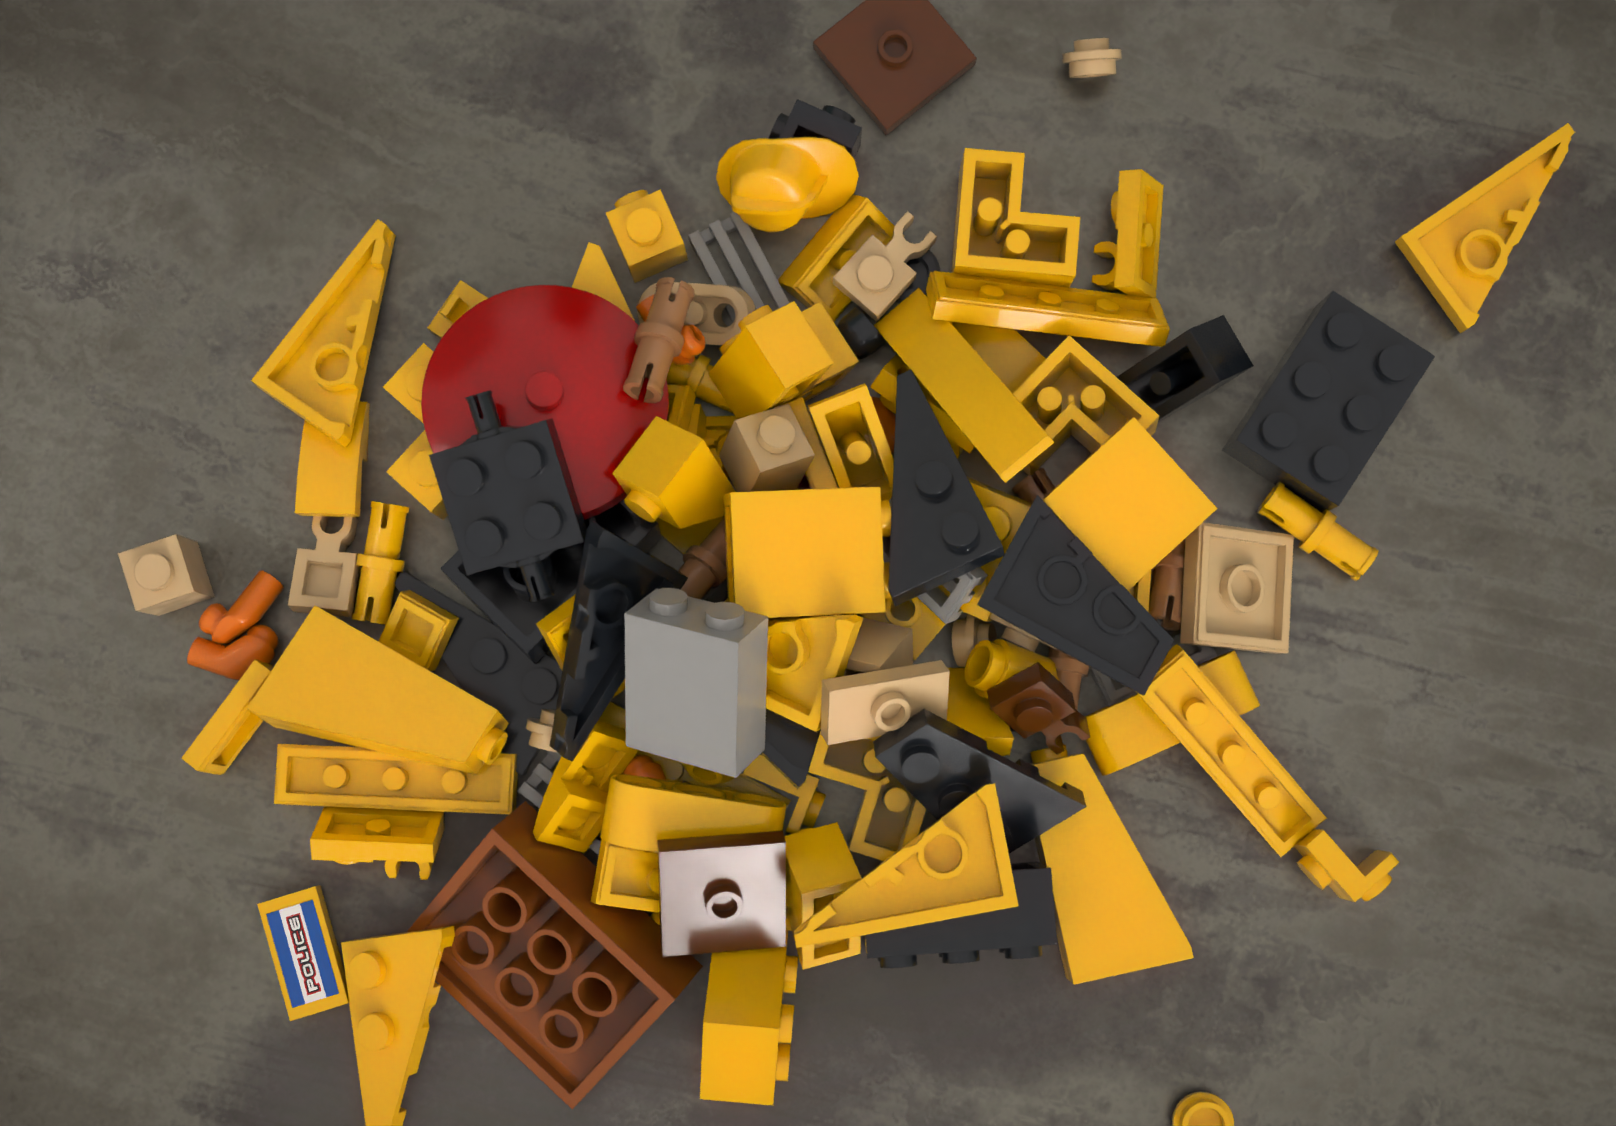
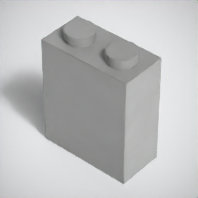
[624,588,768,778]

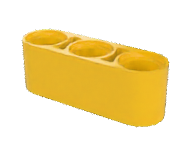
[1085,650,1260,776]
[600,774,787,852]

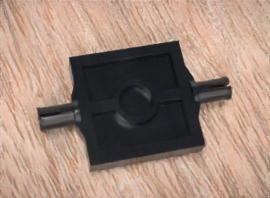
[429,390,587,602]

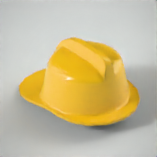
[716,137,859,232]

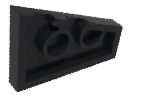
[977,495,1174,696]
[873,709,1087,854]

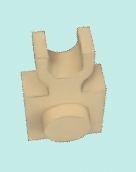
[833,211,937,322]
[288,516,361,617]

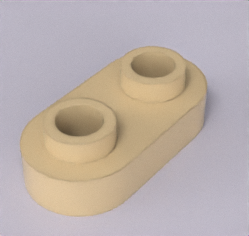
[637,282,756,345]

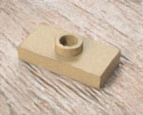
[821,660,950,745]

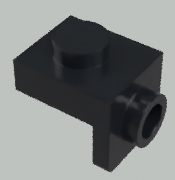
[769,99,862,158]

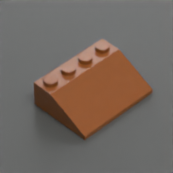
[407,801,703,1110]

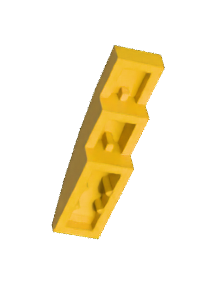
[874,288,1054,483]

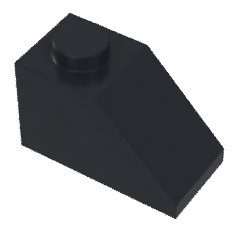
[1117,315,1254,422]

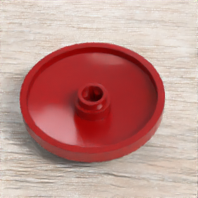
[421,285,669,520]

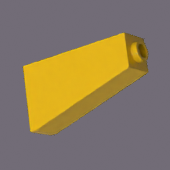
[247,605,509,775]
[1030,744,1193,985]

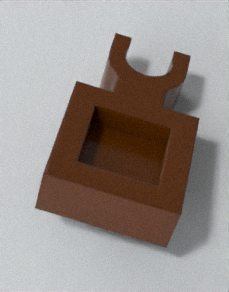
[987,662,1090,755]

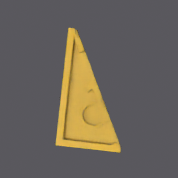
[1395,123,1575,333]
[251,219,396,448]
[766,614,864,732]
[794,783,1019,948]
[341,926,455,1126]

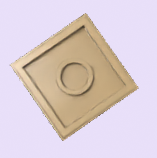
[1180,522,1294,654]

